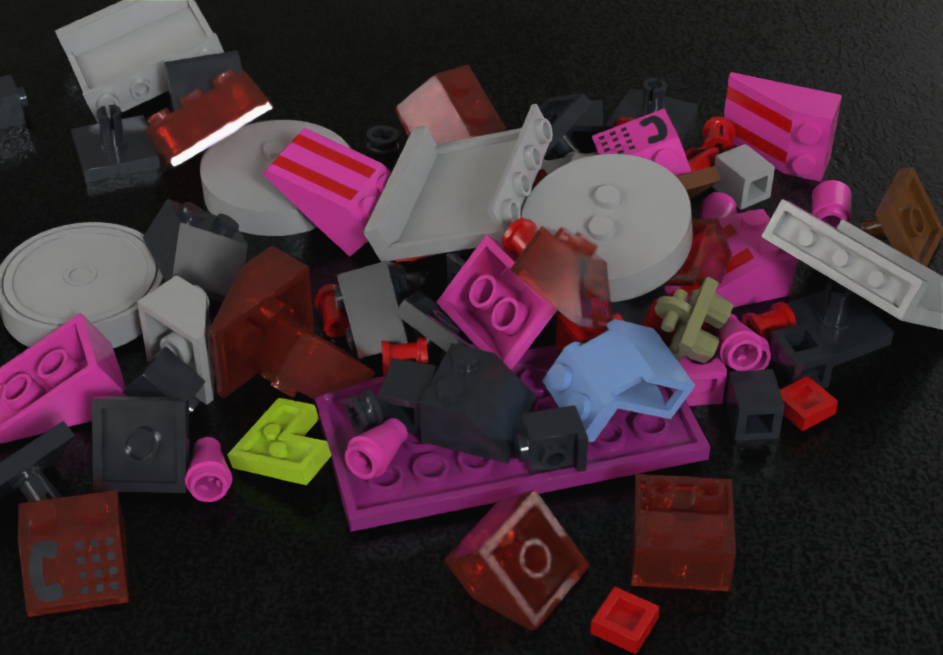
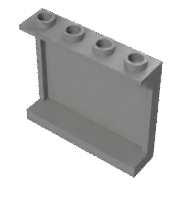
[55,0,224,123]
[363,104,553,262]
[761,199,943,330]

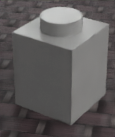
[712,144,775,210]

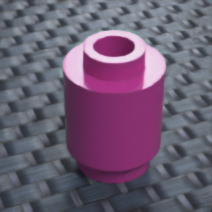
[812,180,852,228]

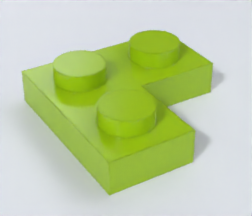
[228,398,332,485]

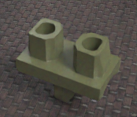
[655,276,734,363]

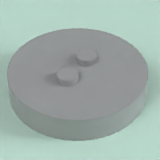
[200,120,350,236]
[521,154,693,303]
[0,222,165,348]

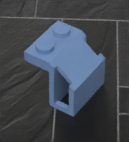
[542,319,695,442]

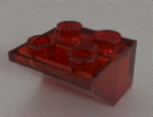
[631,474,736,592]

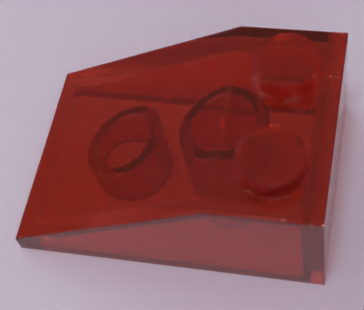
[209,246,314,398]

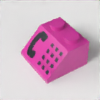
[592,108,692,176]

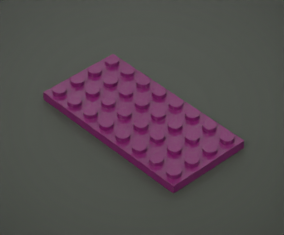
[313,345,710,532]

